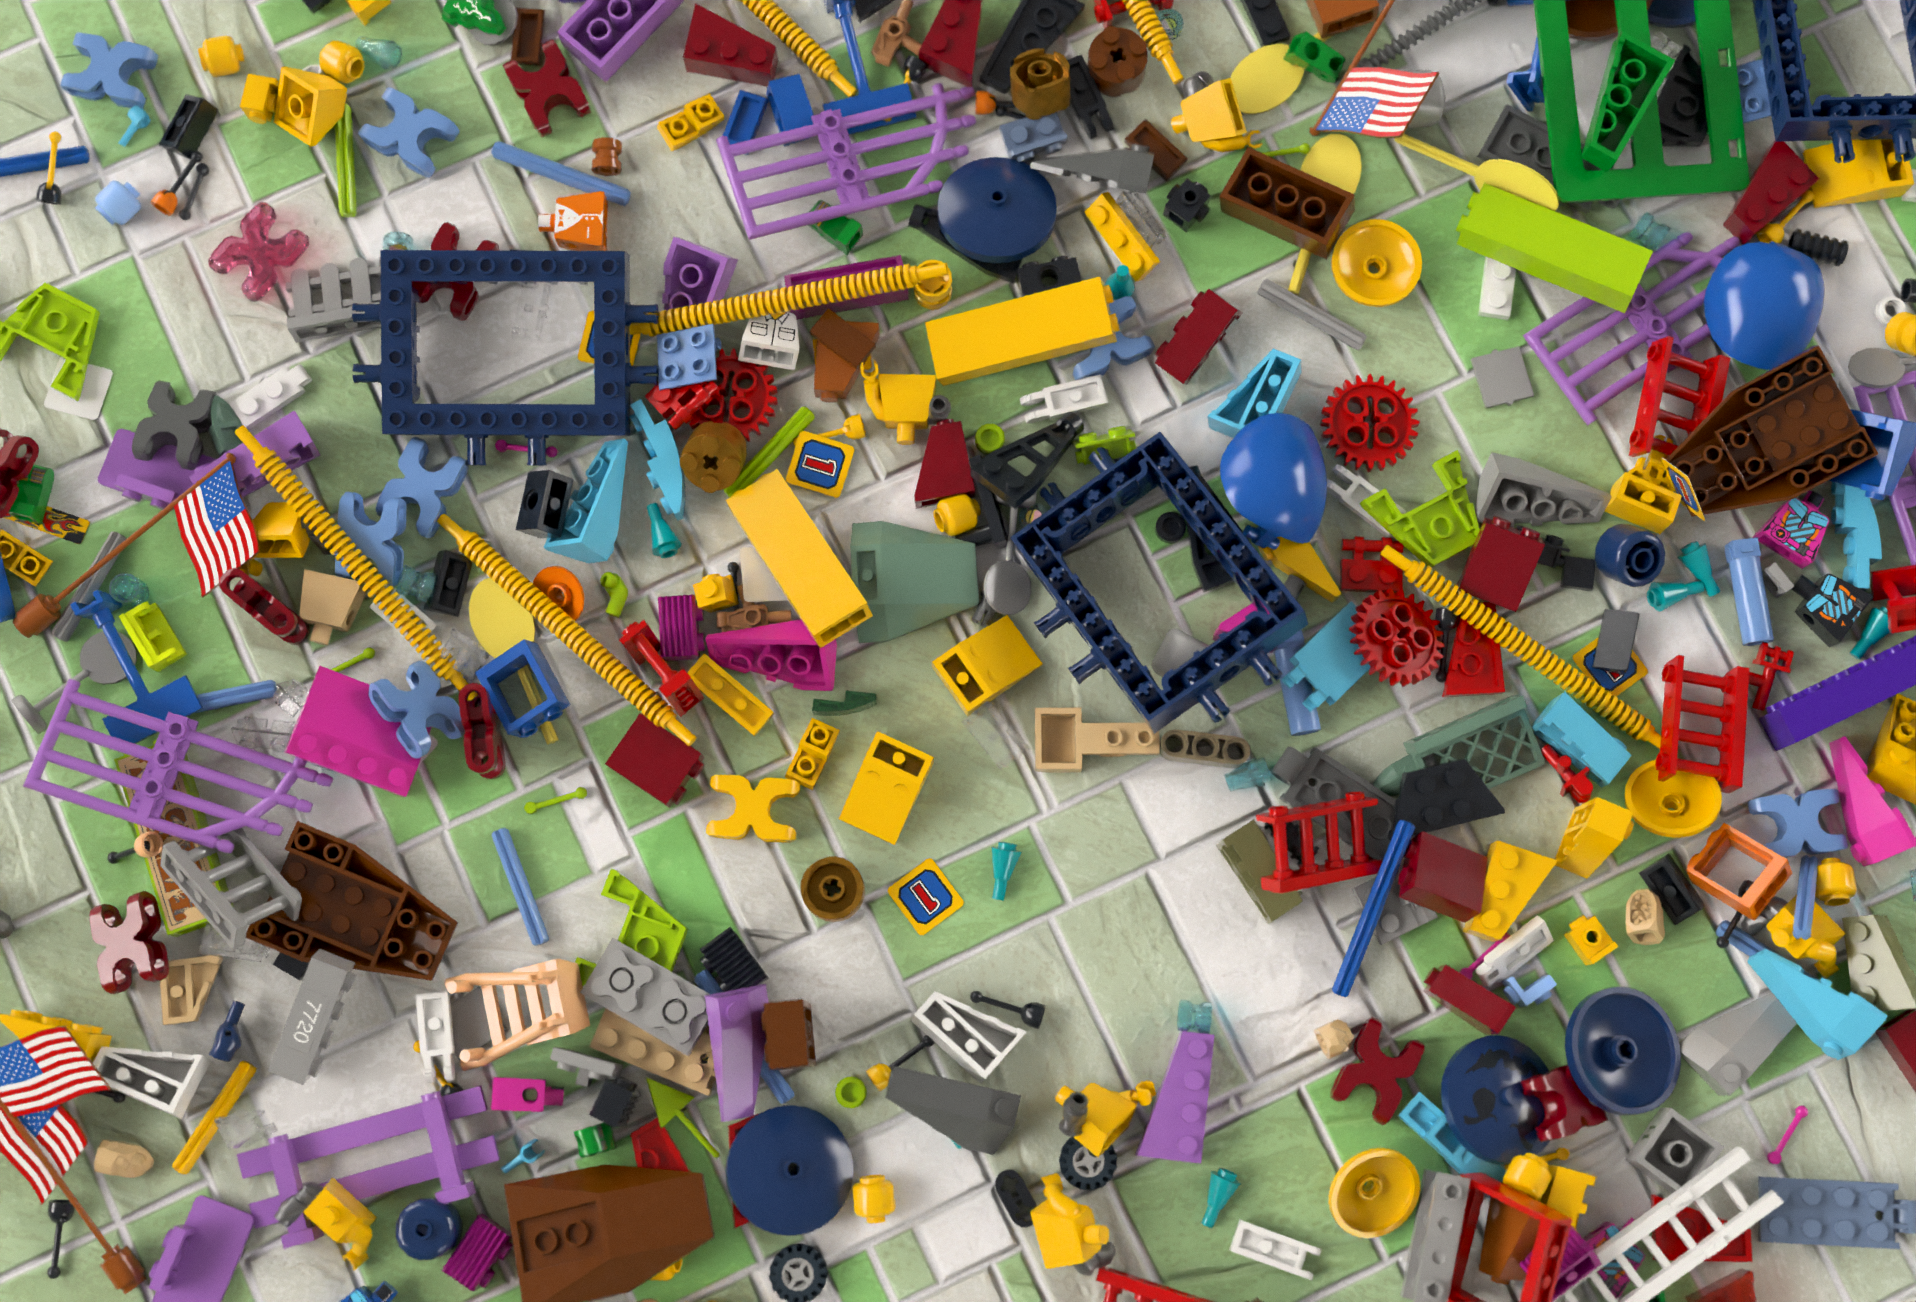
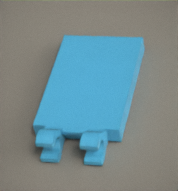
[1281,601,1379,712]

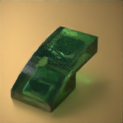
[812,690,878,716]

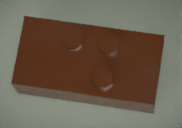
[1219,147,1355,260]
[761,999,817,1070]

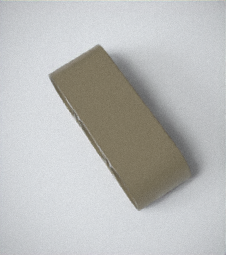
[1160,729,1250,768]

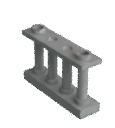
[160,819,302,950]
[1400,1169,1470,1302]

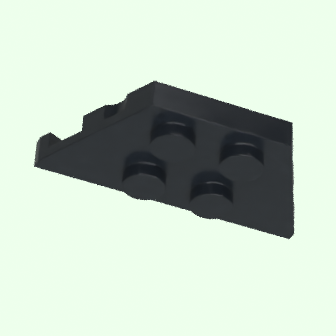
[1657,44,1708,147]
[1388,759,1505,840]

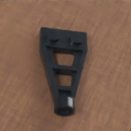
[908,204,1023,284]
[970,412,1084,509]
[1186,465,1250,593]

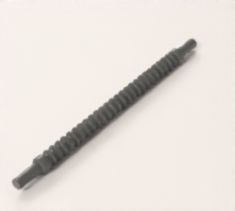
[1333,0,1482,88]

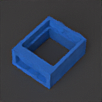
[475,639,571,738]

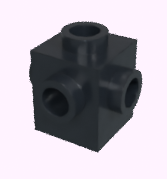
[1163,178,1211,233]

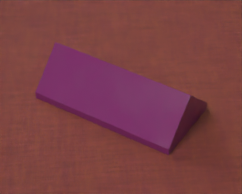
[784,255,909,320]

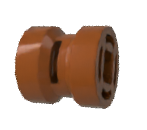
[591,137,622,176]

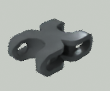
[132,380,217,470]

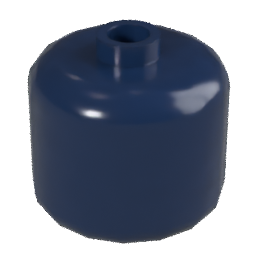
[1595,524,1665,587]
[395,1198,462,1261]

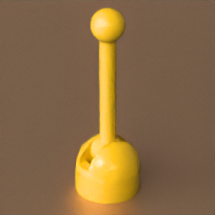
[1757,191,1814,243]
[793,414,866,447]

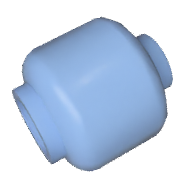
[95,181,141,225]

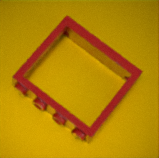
[1448,1172,1573,1302]

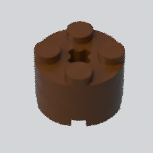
[1087,26,1148,97]

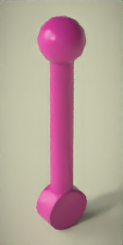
[495,439,557,458]
[1459,932,1510,979]
[1767,1105,1808,1164]

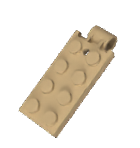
[590,1008,716,1096]

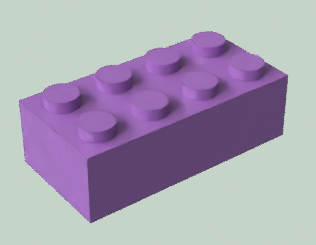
[557,0,684,83]

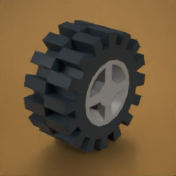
[1059,1137,1117,1190]
[769,1243,828,1302]

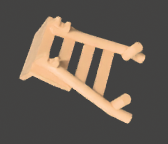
[445,959,590,1071]

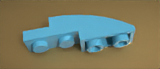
[630,399,686,521]
[1831,482,1882,591]
[1398,1092,1506,1201]

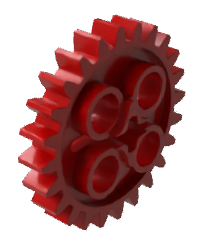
[682,348,778,442]
[1320,374,1420,472]
[1349,588,1445,687]

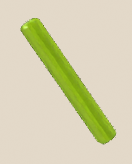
[335,103,357,218]
[723,406,815,498]

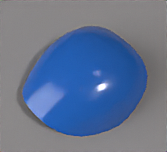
[1704,241,1825,370]
[1220,413,1327,550]

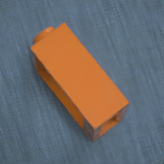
[1686,823,1792,921]

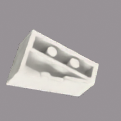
[911,991,1027,1084]
[93,1047,211,1119]

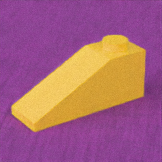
[1258,537,1341,602]

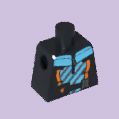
[1791,573,1873,647]

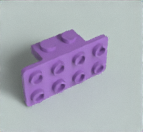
[98,429,217,510]
[148,1195,255,1302]

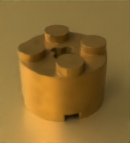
[1010,49,1071,120]
[679,421,747,493]
[801,856,865,922]

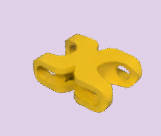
[706,775,800,843]

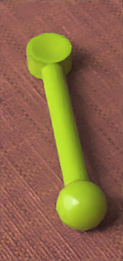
[1258,143,1310,157]
[331,647,375,672]
[524,787,587,814]

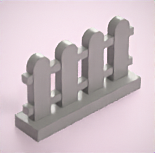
[285,257,381,343]

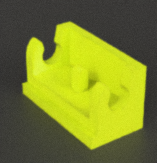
[118,601,187,672]

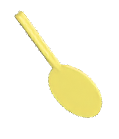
[1230,32,1333,114]
[1288,134,1361,295]
[1394,134,1559,211]
[469,578,558,745]

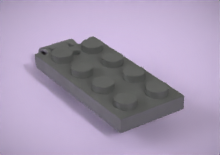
[1477,104,1620,214]
[1271,746,1412,861]

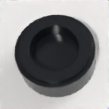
[1155,512,1186,544]

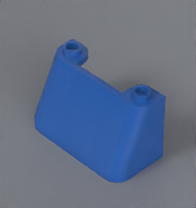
[1828,409,1916,500]

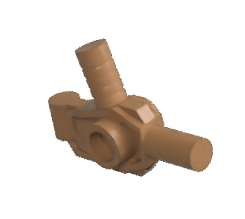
[871,0,922,67]
[716,585,792,632]

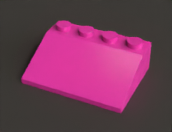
[284,666,432,797]

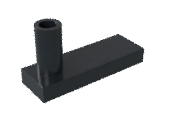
[955,455,1008,549]

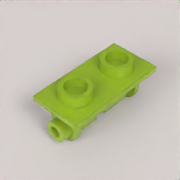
[1072,426,1136,466]

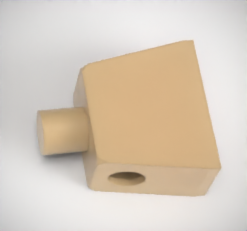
[299,569,367,645]

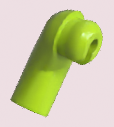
[600,572,628,618]

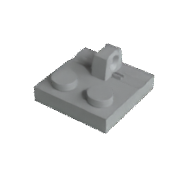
[1352,864,1438,945]
[550,1047,624,1087]

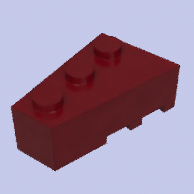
[683,3,779,87]

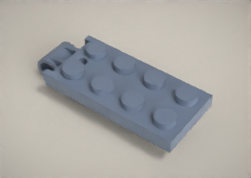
[1758,1176,1916,1249]

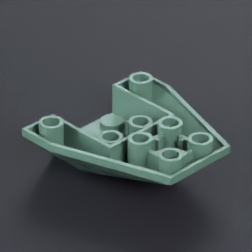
[850,521,979,643]

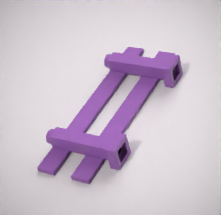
[237,1086,500,1249]

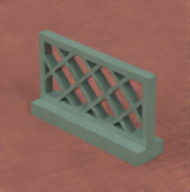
[1403,696,1546,789]

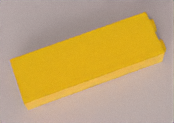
[925,277,1120,386]
[725,469,873,648]

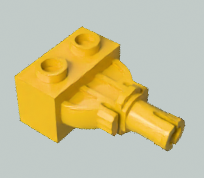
[1605,435,1682,534]

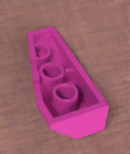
[705,619,837,691]
[1829,736,1916,867]

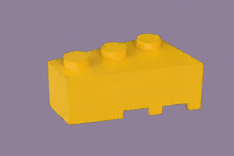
[1555,797,1634,879]
[1463,840,1558,942]
[1539,1165,1596,1234]

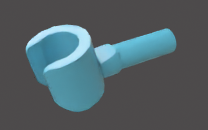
[118,105,150,147]
[501,1139,545,1174]

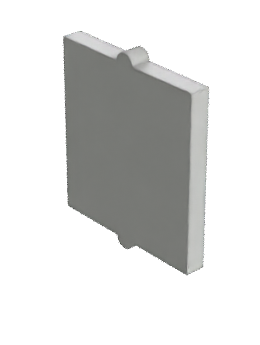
[1471,346,1534,409]
[451,986,507,1061]

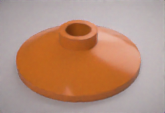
[533,566,584,621]

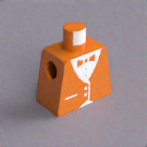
[538,191,608,251]

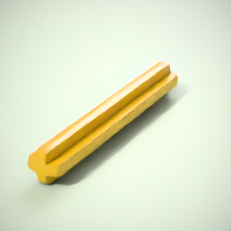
[172,1061,257,1174]

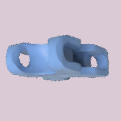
[60,33,159,109]
[358,87,460,178]
[1072,296,1155,380]
[376,437,469,538]
[335,491,407,586]
[368,660,465,759]
[1747,789,1848,858]

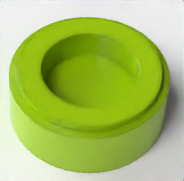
[975,423,1005,455]
[835,1076,867,1109]

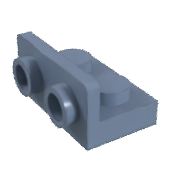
[999,112,1068,163]

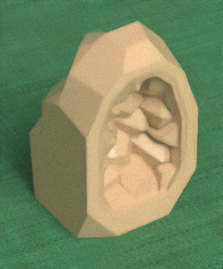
[1626,888,1665,945]
[1314,1019,1355,1059]
[94,1139,154,1178]

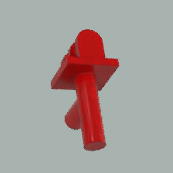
[1749,642,1794,711]
[1541,744,1593,803]

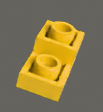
[657,94,725,152]
[0,529,53,587]
[785,718,840,790]

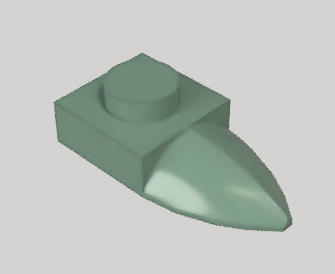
[209,395,243,456]
[1373,754,1428,796]

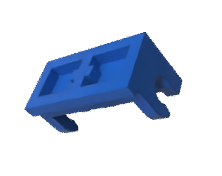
[766,74,814,147]

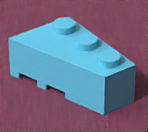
[1207,348,1302,438]
[1531,692,1632,788]

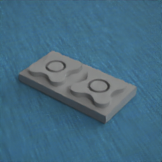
[580,938,709,1056]

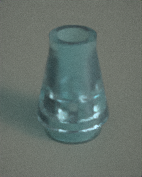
[355,36,402,69]
[1224,757,1272,792]

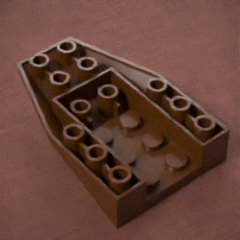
[1662,345,1878,517]
[504,1164,715,1302]

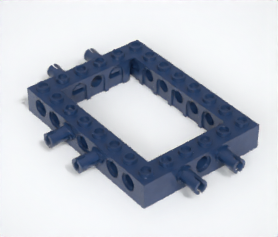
[1752,0,1916,163]
[352,250,658,466]
[1010,432,1308,734]

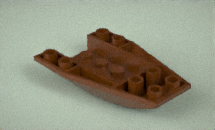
[245,821,458,981]

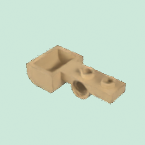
[1035,707,1160,773]

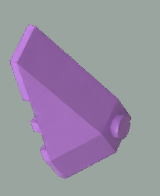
[662,236,738,311]
[705,984,768,1122]

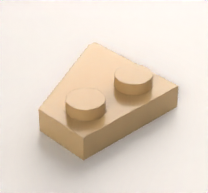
[160,954,223,1025]

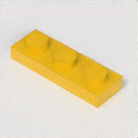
[1084,192,1161,282]
[687,653,775,737]

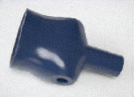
[208,1000,245,1062]

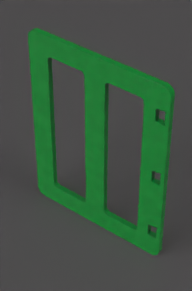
[1533,0,1750,203]

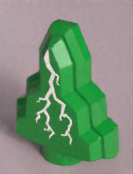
[441,0,506,36]

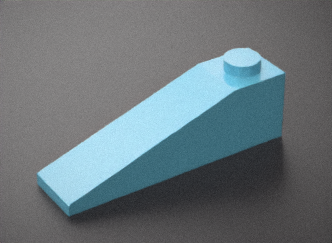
[543,438,628,563]
[1747,949,1888,1060]

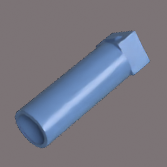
[1724,537,1774,646]
[1274,630,1321,736]

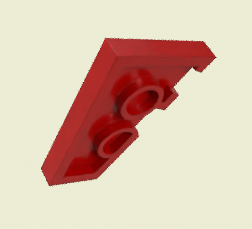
[1442,602,1505,697]
[631,1118,691,1172]
[1651,1194,1752,1262]

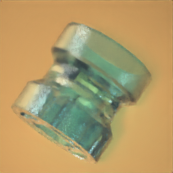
[1628,211,1671,252]
[396,565,436,603]
[109,573,149,609]
[1177,999,1212,1034]

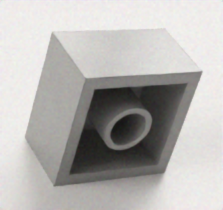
[1625,1108,1724,1194]

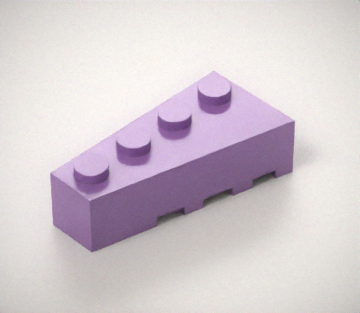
[189,410,320,498]
[1135,1031,1215,1164]

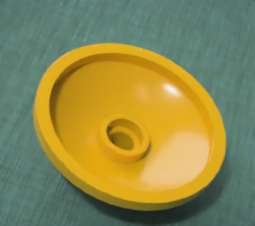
[1331,219,1422,307]
[1624,758,1722,838]
[1329,1148,1420,1238]

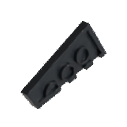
[979,0,1085,94]

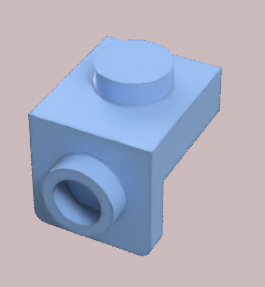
[1502,974,1557,1007]

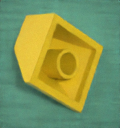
[274,67,347,146]

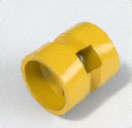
[914,259,952,310]
[1885,312,1916,357]

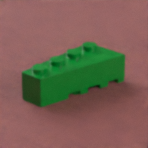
[1581,31,1675,172]

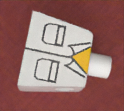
[738,312,800,370]

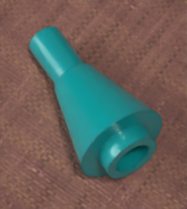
[1105,265,1135,300]
[646,503,682,558]
[1677,541,1721,597]
[1647,581,1704,612]
[1850,606,1890,660]
[991,842,1022,900]
[1201,1168,1241,1228]

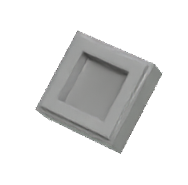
[1762,562,1794,598]

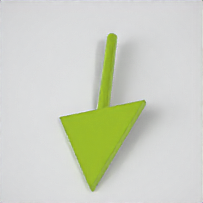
[646,1077,720,1158]

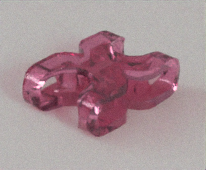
[208,202,309,302]

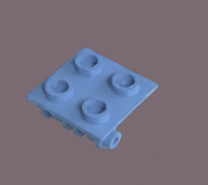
[1737,59,1771,124]
[657,324,721,390]

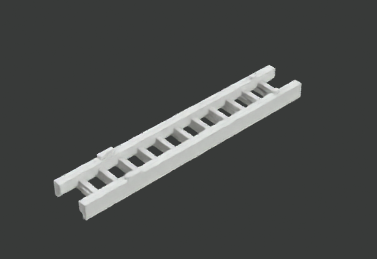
[1553,1146,1783,1302]

